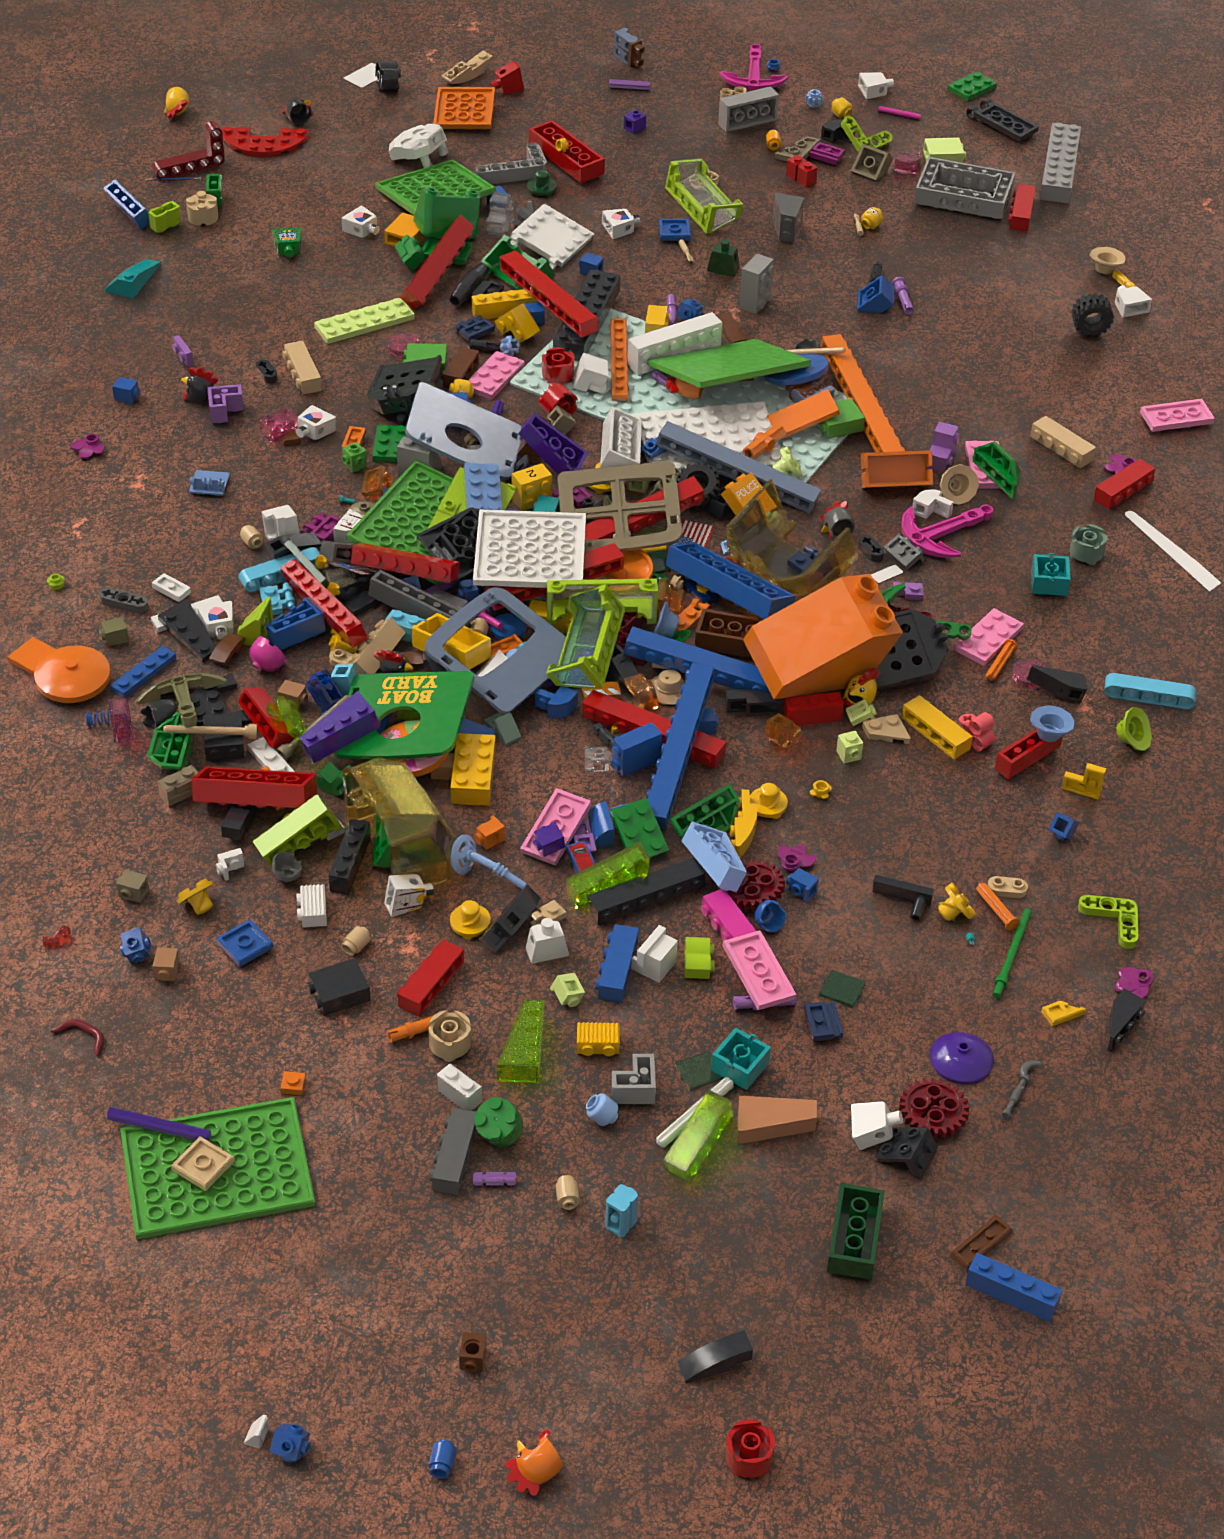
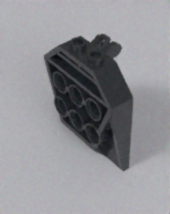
[367,355,442,415]
[417,507,481,586]
[875,609,948,690]

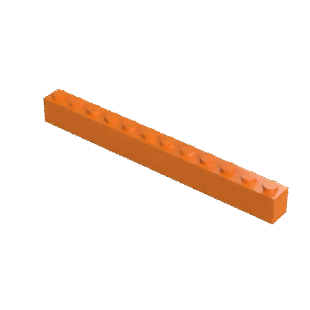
[821,334,905,452]

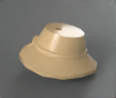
[1089,247,1126,274]
[940,464,979,505]
[648,669,686,705]

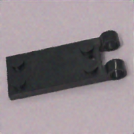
[966,98,1039,142]

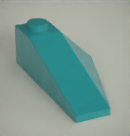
[105,259,161,298]

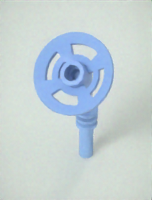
[451,835,526,889]

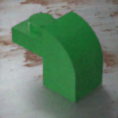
[316,761,354,796]

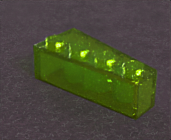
[566,842,650,908]
[497,999,545,1083]
[663,1089,734,1180]

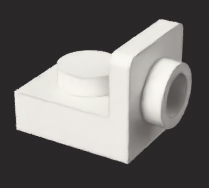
[216,848,244,881]

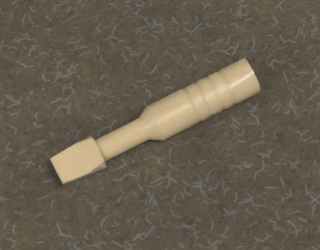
[854,214,864,236]
[678,239,694,263]

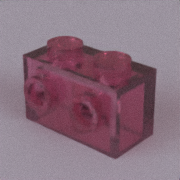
[258,407,298,442]

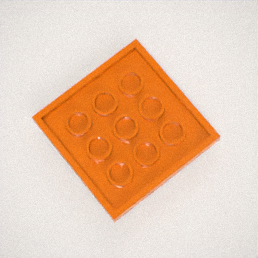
[433,87,495,130]

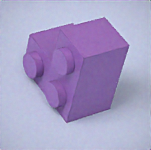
[208,384,243,423]
[926,422,960,472]

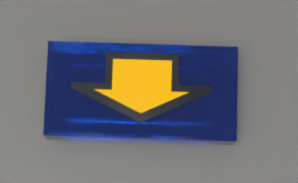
[683,580,719,604]

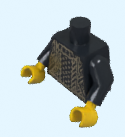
[315,555,367,602]

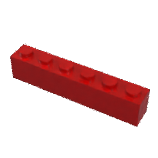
[351,543,460,583]

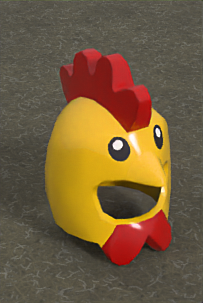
[164,87,189,119]
[842,668,880,707]

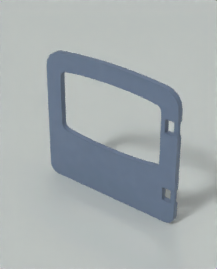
[425,587,579,714]

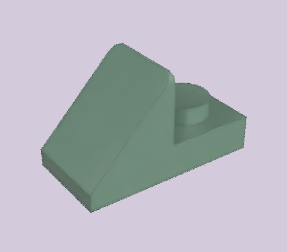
[484,712,521,746]

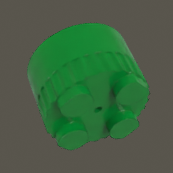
[474,1097,523,1147]

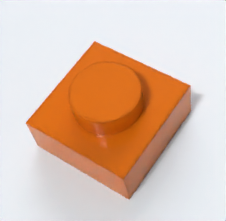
[280,1071,306,1095]

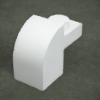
[912,490,953,519]

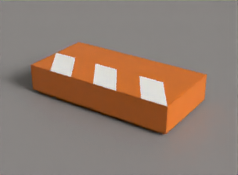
[581,681,621,700]

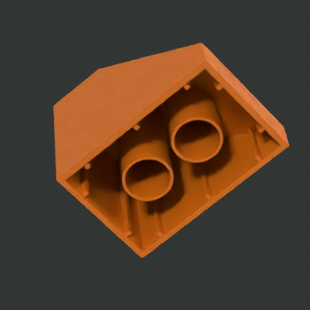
[743,574,903,699]

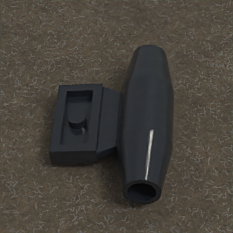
[449,263,504,306]

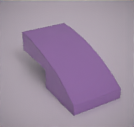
[572,820,596,853]

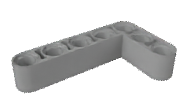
[476,143,547,184]

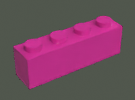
[701,889,756,941]

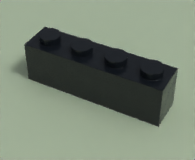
[328,819,371,895]

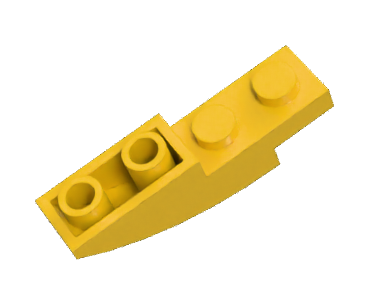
[730,790,758,858]

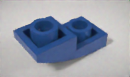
[641,437,667,458]

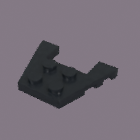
[190,673,253,726]

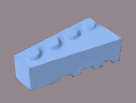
[682,822,747,892]

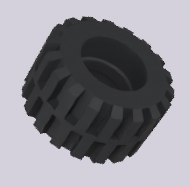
[1071,293,1114,337]
[677,462,720,510]

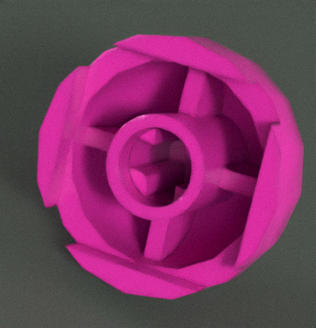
[249,636,287,672]

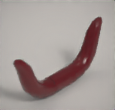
[51,1019,104,1056]

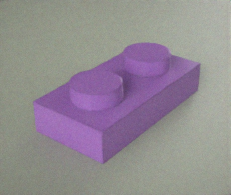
[172,335,193,367]

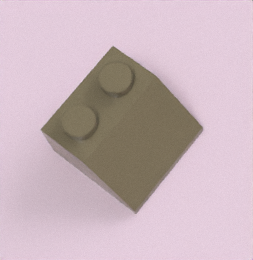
[851,144,893,181]

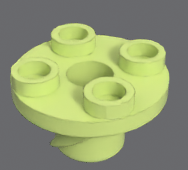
[772,446,803,479]

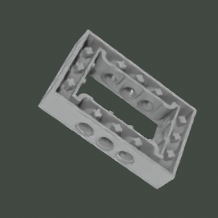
[914,157,1015,219]

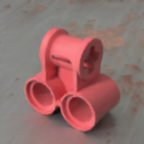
[959,712,996,752]

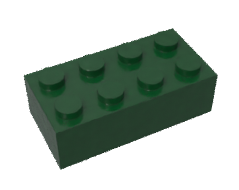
[827,1183,885,1280]

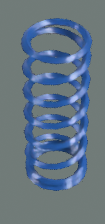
[85,707,129,727]

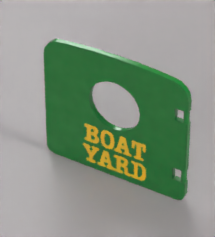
[332,671,474,759]

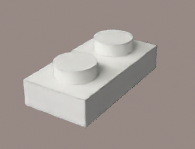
[152,573,191,602]

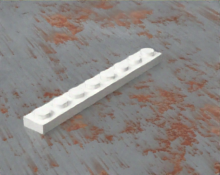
[247,737,345,841]

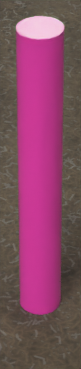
[878,106,921,120]
[477,612,504,630]

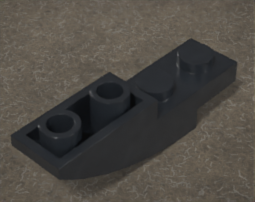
[479,884,541,953]

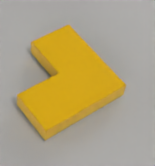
[1062,763,1106,800]

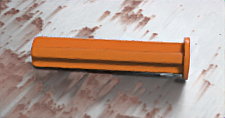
[986,639,1018,681]
[976,883,1020,931]

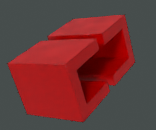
[786,155,818,187]

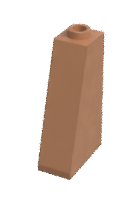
[737,1096,821,1144]

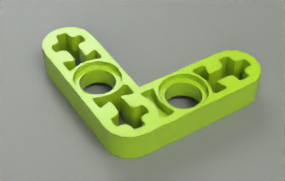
[841,116,893,153]
[1078,895,1138,949]

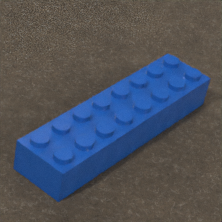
[666,542,796,620]

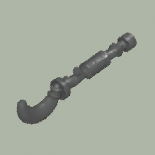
[1002,1060,1042,1119]

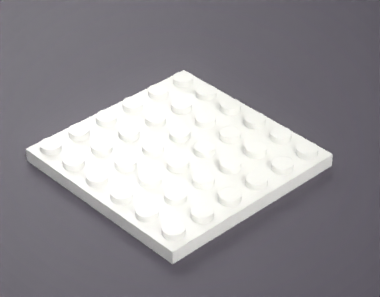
[473,510,586,589]

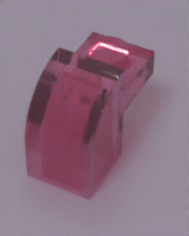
[894,147,922,174]

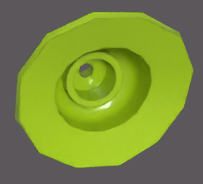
[1116,707,1152,751]

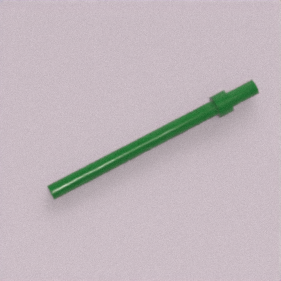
[992,909,1032,999]

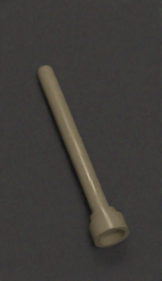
[277,695,350,761]

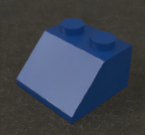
[857,275,894,313]

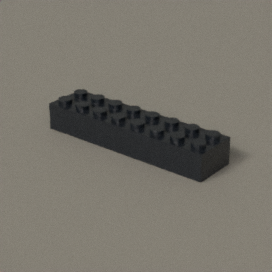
[553,269,621,361]

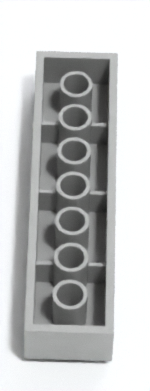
[1039,122,1081,204]

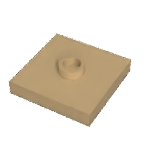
[171,1136,235,1191]

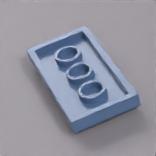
[464,462,502,510]

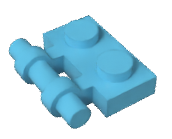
[259,582,296,615]

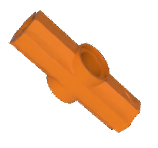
[743,424,786,459]

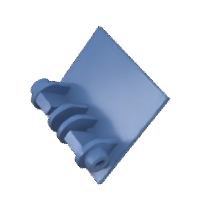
[189,470,230,495]

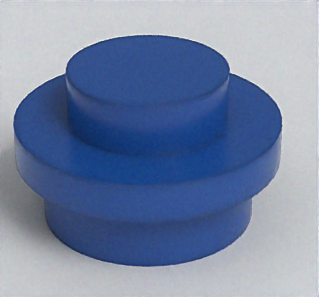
[767,59,781,71]

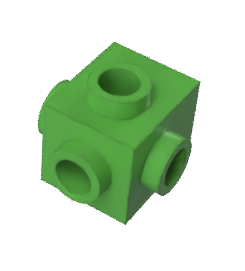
[342,442,367,473]

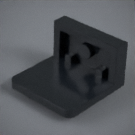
[875,1127,938,1178]

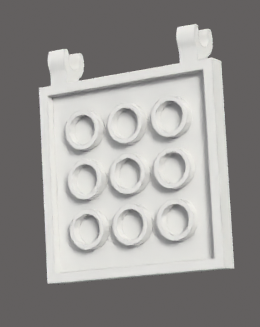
[510,204,594,270]

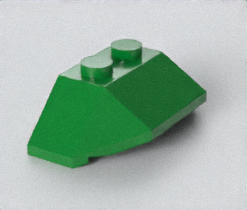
[972,441,1021,499]
[147,712,195,770]
[669,784,740,837]

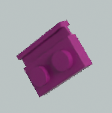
[809,142,845,165]

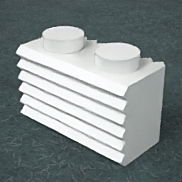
[297,884,327,928]
[437,1064,482,1111]

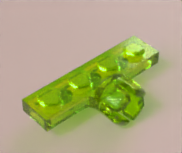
[266,696,306,744]

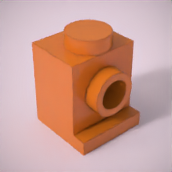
[473,815,505,850]

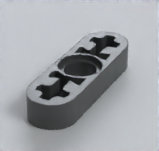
[99,588,149,613]

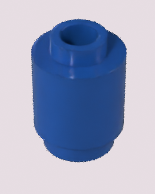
[428,1439,457,1479]

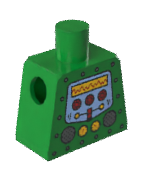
[272,227,302,258]

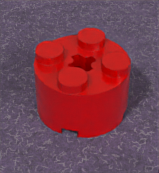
[542,347,575,384]
[538,382,578,416]
[725,1419,775,1478]

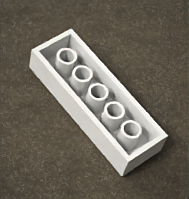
[628,312,722,376]
[600,406,642,468]

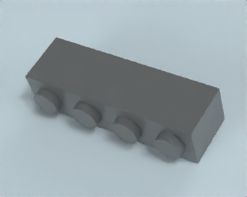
[429,1108,477,1195]

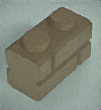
[157,765,198,807]

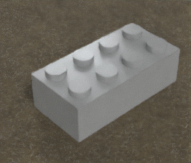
[718,86,779,132]

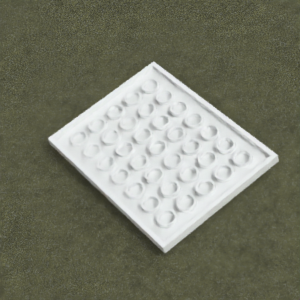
[634,402,782,481]

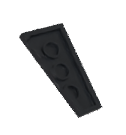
[158,599,215,663]

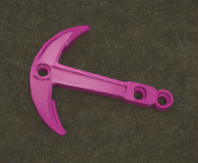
[720,44,789,91]
[901,505,993,558]

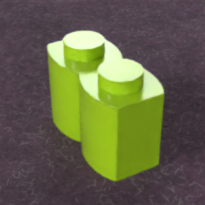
[148,201,181,233]
[684,937,714,979]

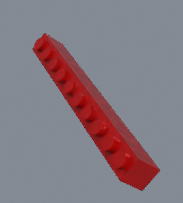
[500,251,599,337]

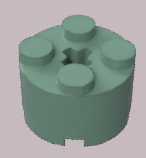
[1069,524,1108,565]

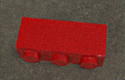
[783,692,844,727]

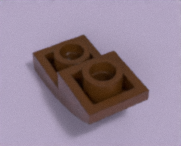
[209,633,245,666]

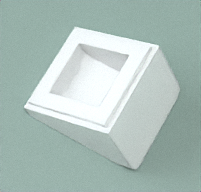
[244,1415,269,1449]

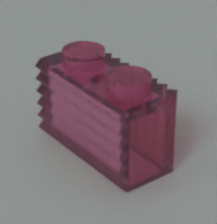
[109,698,133,743]

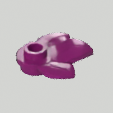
[70,433,104,459]
[1103,454,1136,474]
[777,844,817,871]
[1115,967,1154,999]

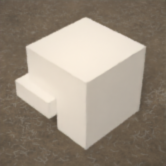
[574,353,608,394]
[261,505,299,541]
[631,925,678,983]

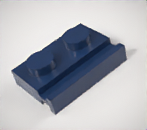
[804,1001,843,1042]

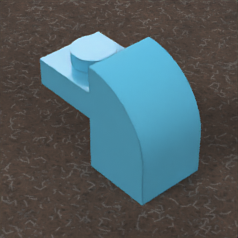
[318,664,357,699]

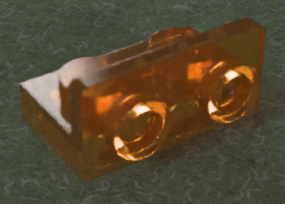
[361,465,392,498]
[657,578,685,615]

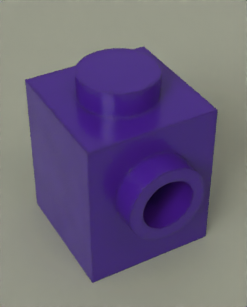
[624,109,646,134]
[533,822,566,857]

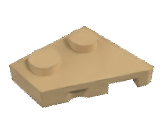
[862,714,911,744]

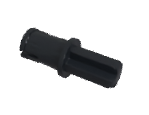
[470,339,501,352]

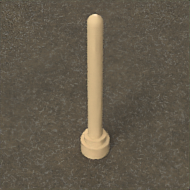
[779,347,846,355]
[163,724,257,739]

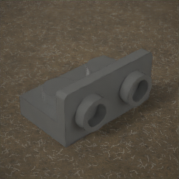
[884,534,925,570]

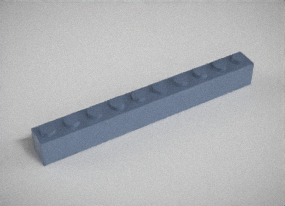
[656,421,821,514]

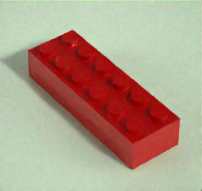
[529,120,605,183]
[192,766,318,810]

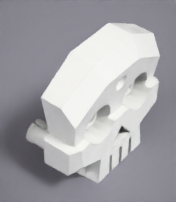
[389,124,448,168]

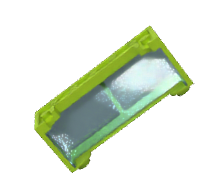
[546,584,625,689]

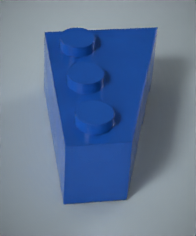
[266,598,326,650]

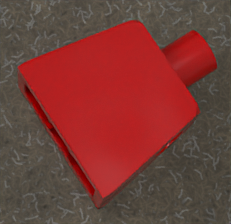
[489,61,524,95]

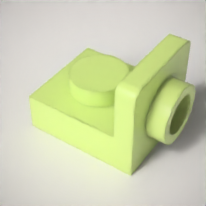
[846,699,877,726]

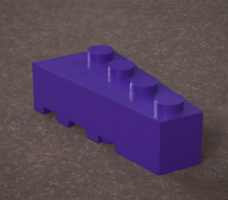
[518,413,588,475]
[299,691,381,763]

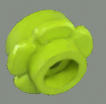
[47,574,65,590]

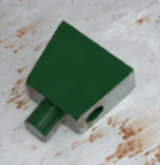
[707,239,740,277]

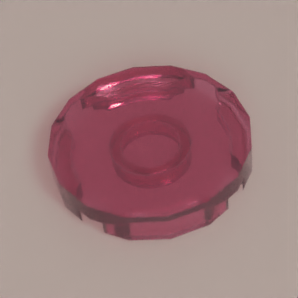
[387,333,419,356]
[1012,659,1047,688]

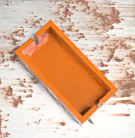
[861,450,933,488]

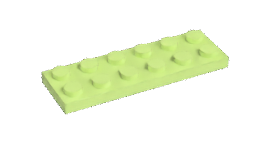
[314,298,415,344]

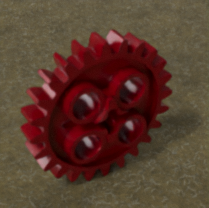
[720,859,785,912]
[899,1077,970,1140]

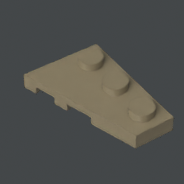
[775,136,820,161]

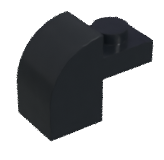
[821,120,855,144]

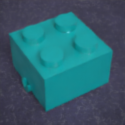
[1031,553,1071,596]
[711,1027,771,1090]

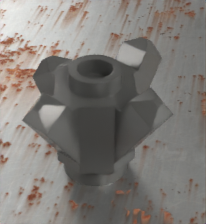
[513,201,535,226]

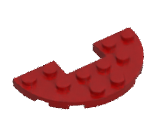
[221,126,309,157]

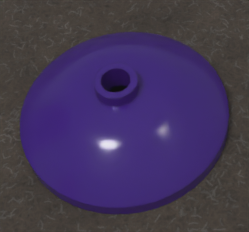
[930,1032,994,1084]

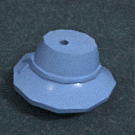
[654,601,680,638]
[1030,705,1075,742]

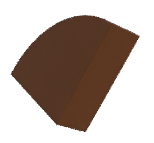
[284,429,301,445]

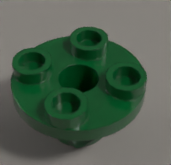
[527,170,557,197]

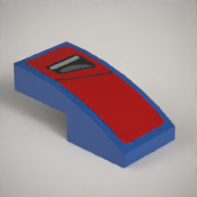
[566,840,600,884]

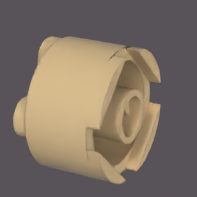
[186,191,218,226]
[428,1010,471,1062]

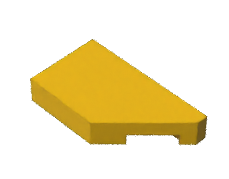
[1041,1001,1086,1027]

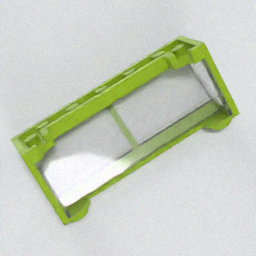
[665,159,743,234]
[546,578,658,625]

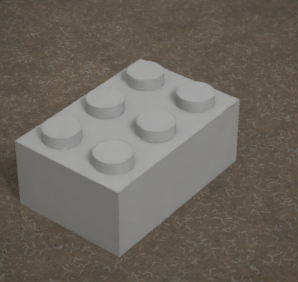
[739,254,774,314]

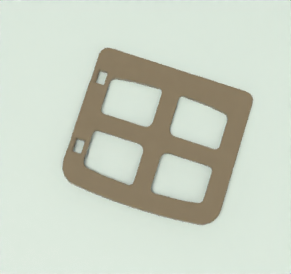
[558,461,682,552]

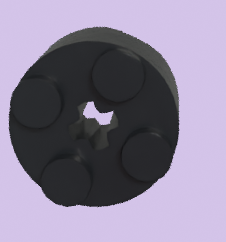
[375,61,401,90]

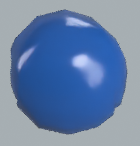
[755,900,786,932]

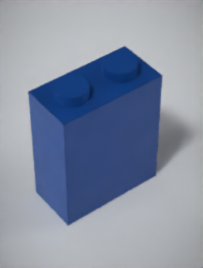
[611,722,662,777]

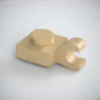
[530,900,566,926]

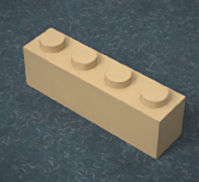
[282,341,322,394]
[1030,416,1096,468]
[349,617,406,675]

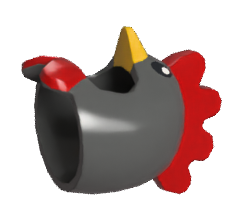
[821,501,855,544]

